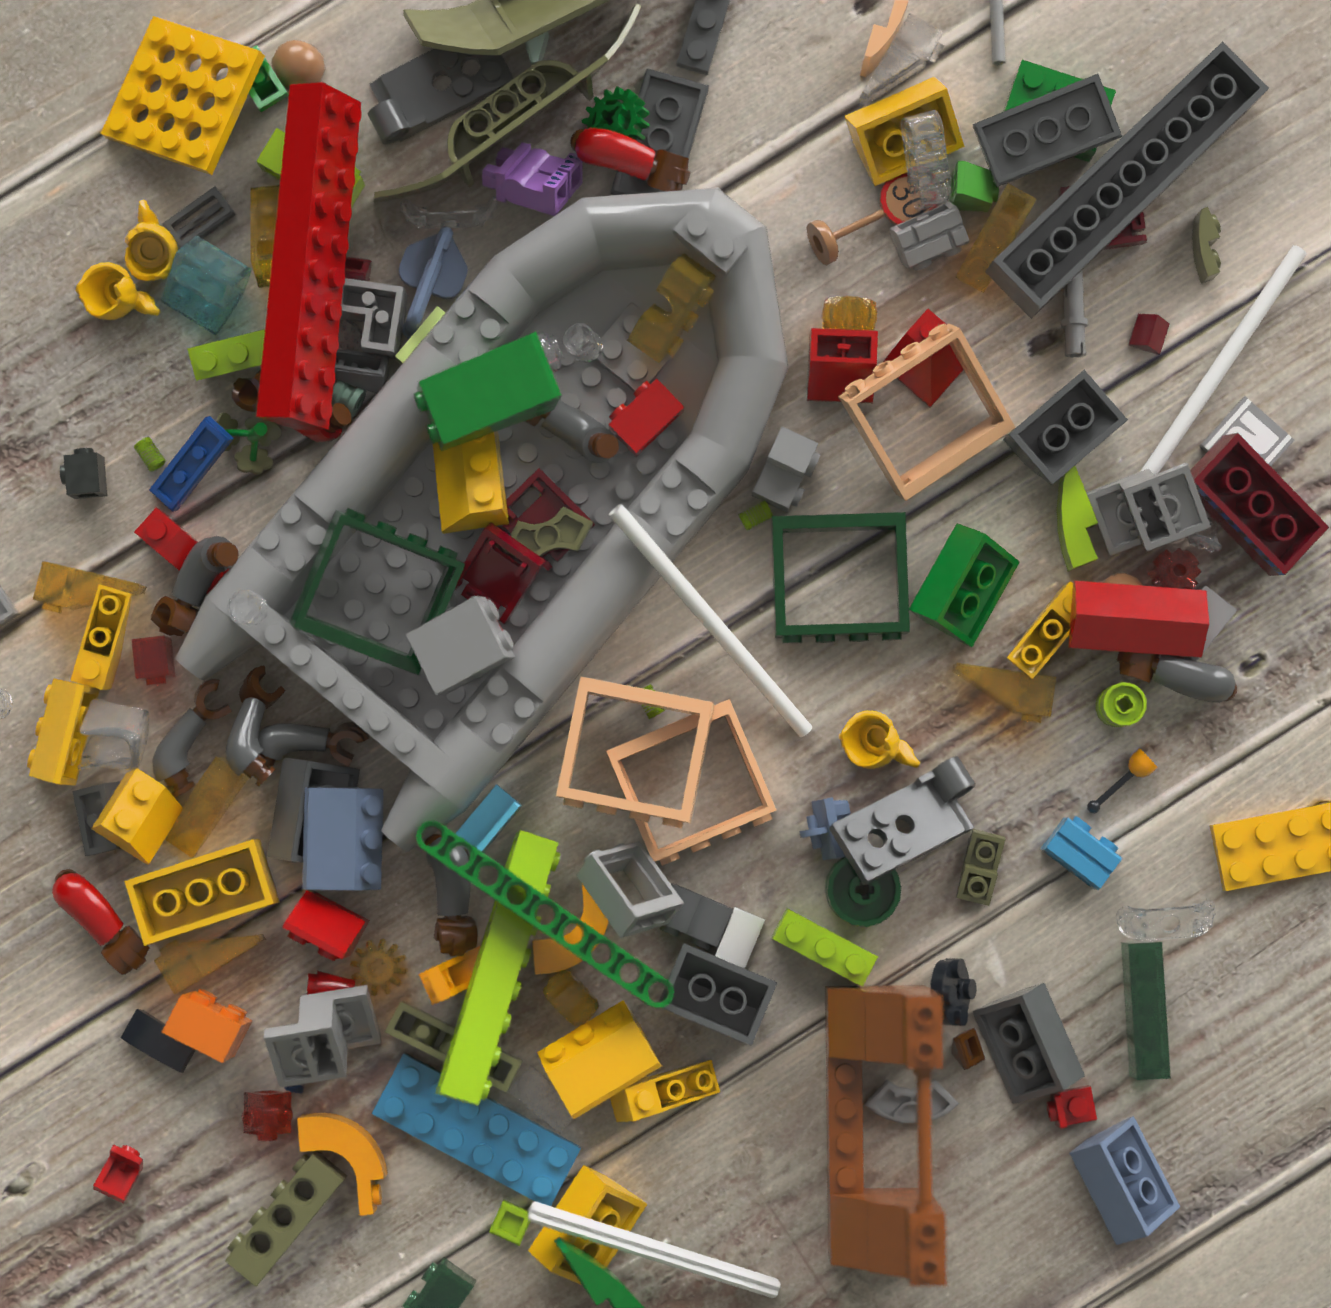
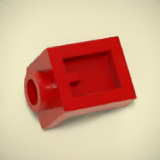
[1046,1085,1097,1129]

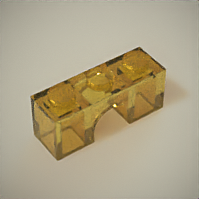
[627,253,717,363]

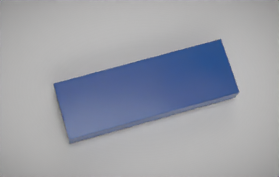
[149,416,234,512]

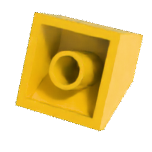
[91,768,184,865]

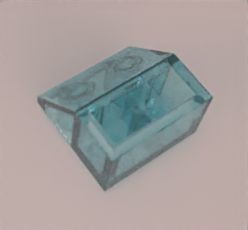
[161,235,252,335]

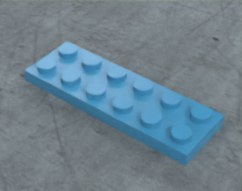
[372,1053,581,1207]

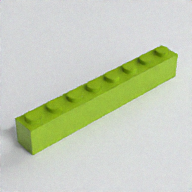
[435,830,561,1106]

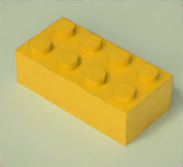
[124,839,280,946]

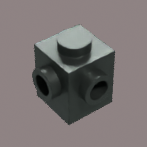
[60,448,107,499]

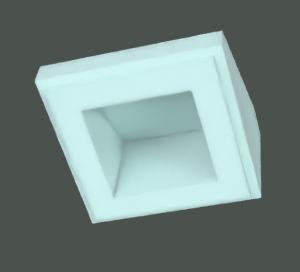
[525,31,549,66]

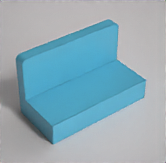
[455,784,523,853]

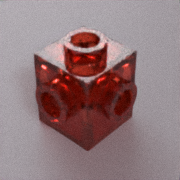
[1147,547,1202,589]
[242,1090,293,1141]

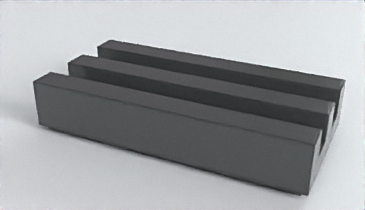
[162,186,236,252]

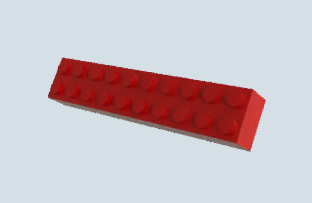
[256,82,362,430]

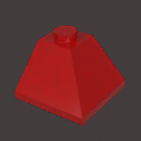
[883,309,964,407]

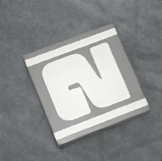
[1199,396,1294,466]

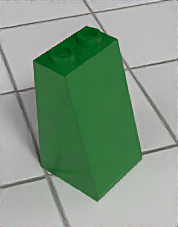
[414,332,561,451]

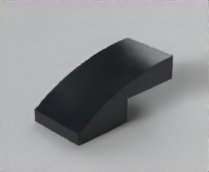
[121,1009,196,1073]

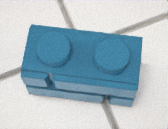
[1041,816,1122,890]

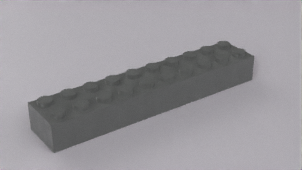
[985,42,1269,319]

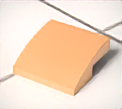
[860,0,909,77]

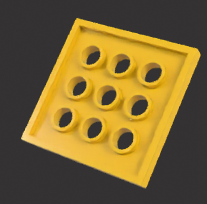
[100,16,265,175]

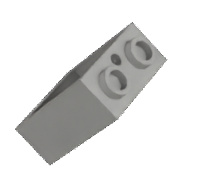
[577,841,684,938]

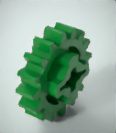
[581,87,650,140]

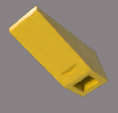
[1007,581,1073,679]
[70,584,132,690]
[610,1060,720,1122]

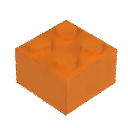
[162,989,253,1063]

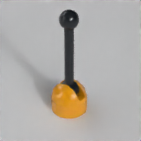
[1087,748,1158,814]

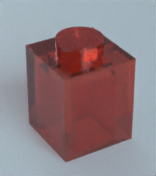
[131,635,176,686]

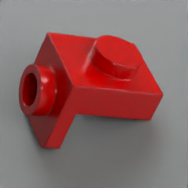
[93,1145,143,1204]

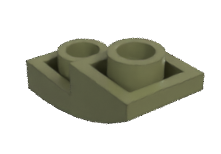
[1192,207,1221,284]
[956,829,1006,906]

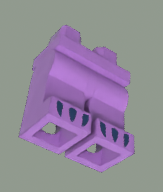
[482,142,582,216]

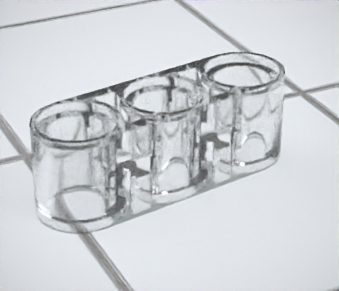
[901,110,952,211]

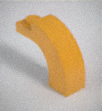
[532,884,609,975]
[418,945,481,1005]
[297,1113,388,1216]

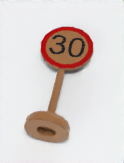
[806,172,937,266]

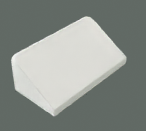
[714,907,765,968]

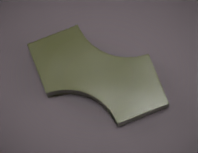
[503,507,594,562]

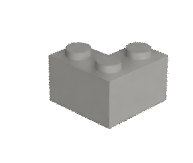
[341,278,408,359]
[752,427,821,512]

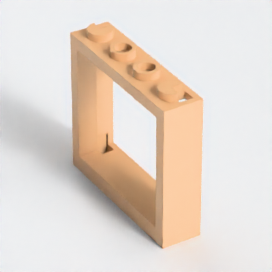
[838,323,1016,501]
[556,676,714,828]
[606,699,776,866]

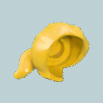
[124,200,179,281]
[75,262,161,320]
[839,710,920,769]

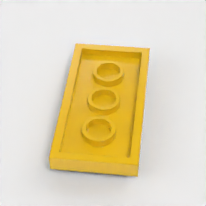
[1210,802,1331,891]

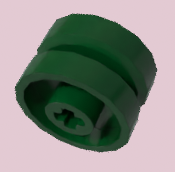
[824,856,902,927]

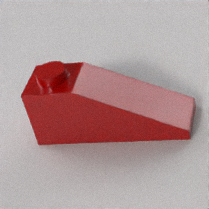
[134,507,229,594]

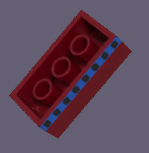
[1190,433,1329,576]

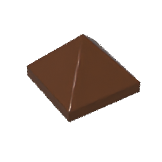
[951,1028,985,1070]

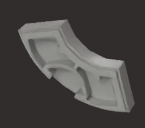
[864,1079,959,1123]

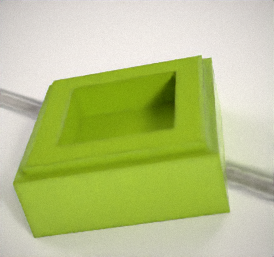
[489,1199,530,1246]

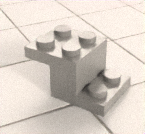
[1086,463,1211,556]
[264,985,381,1088]

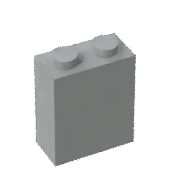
[406,596,515,695]

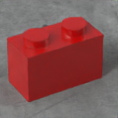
[608,378,685,457]

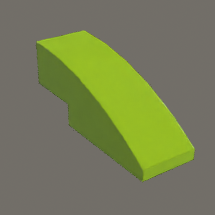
[1056,466,1098,571]

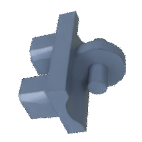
[799,797,851,860]

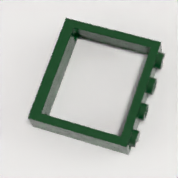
[289,508,465,675]
[771,512,910,644]

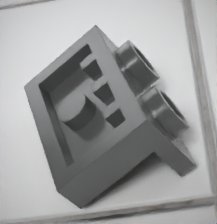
[72,781,121,856]

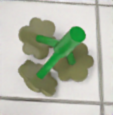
[216,411,282,475]

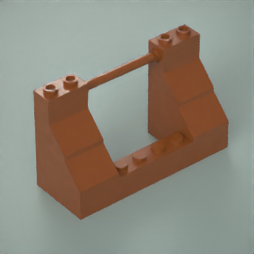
[825,985,946,1286]

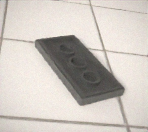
[611,68,709,195]
[972,74,1122,188]

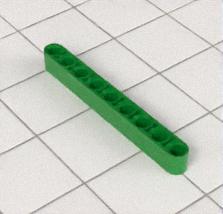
[416,821,674,1008]

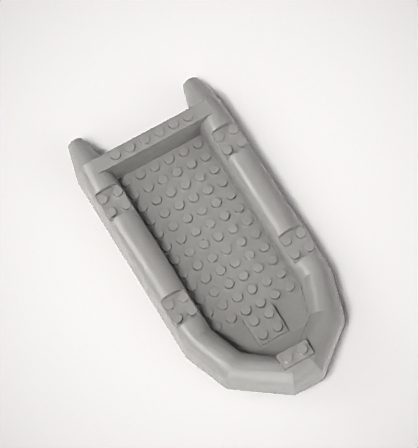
[175,188,788,852]

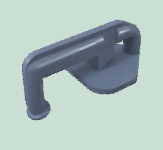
[399,226,468,339]

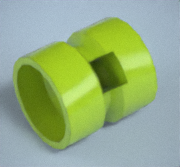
[1095,682,1147,727]

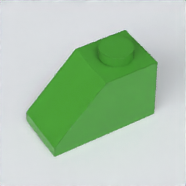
[950,161,999,212]

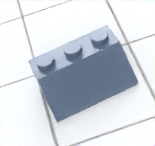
[302,788,384,891]
[1070,1116,1180,1245]

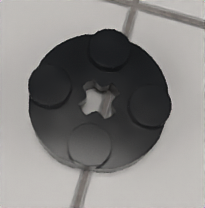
[930,958,977,1026]

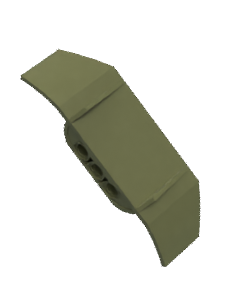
[403,0,610,55]
[374,3,642,203]

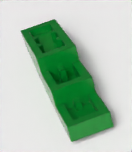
[554,1237,644,1308]

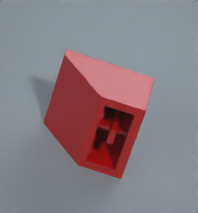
[807,328,878,404]
[282,890,370,961]

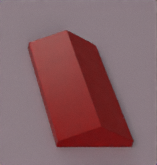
[1068,581,1209,658]

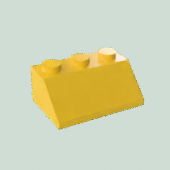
[844,77,965,186]
[432,431,509,534]
[27,678,100,786]
[537,1000,662,1119]
[528,1165,647,1285]

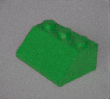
[909,523,1020,647]

